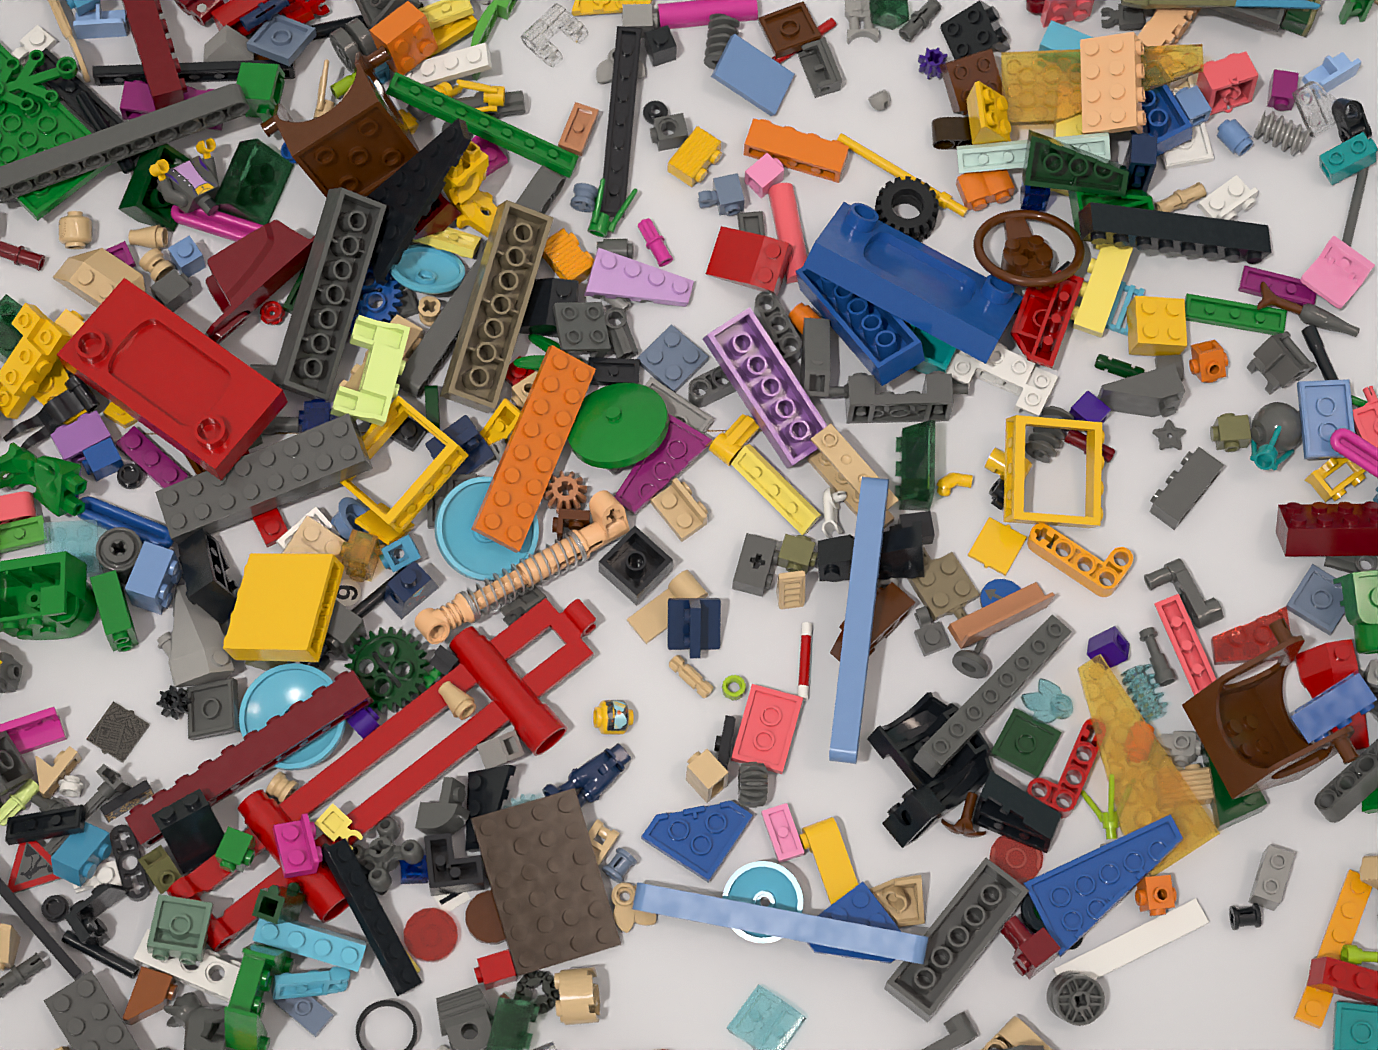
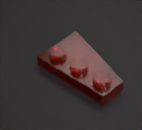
[1211,607,1290,665]

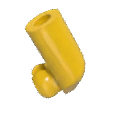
[937,472,973,496]

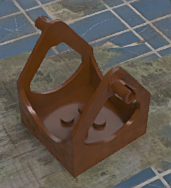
[260,45,420,198]
[1182,618,1360,799]

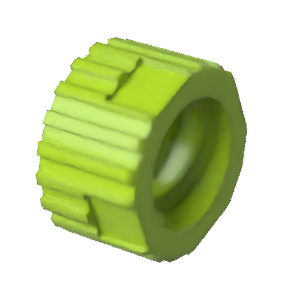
[722,675,746,701]

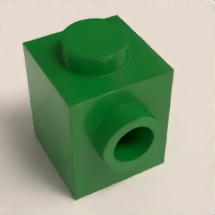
[215,826,256,873]

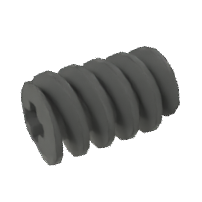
[704,13,740,69]
[1025,406,1075,463]

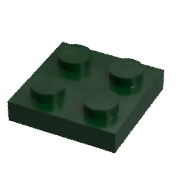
[990,707,1062,779]

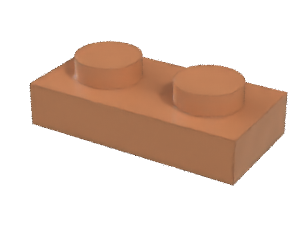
[558,102,599,156]

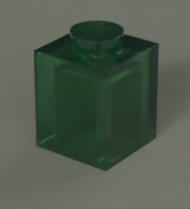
[869,0,909,30]

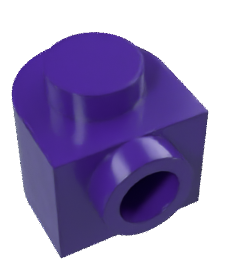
[346,706,380,739]

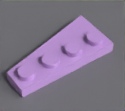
[584,248,694,307]

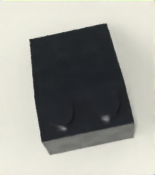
[519,278,579,338]

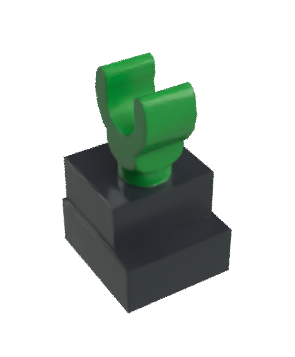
[422,645,460,689]

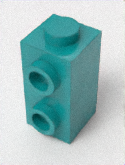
[1319,132,1378,186]

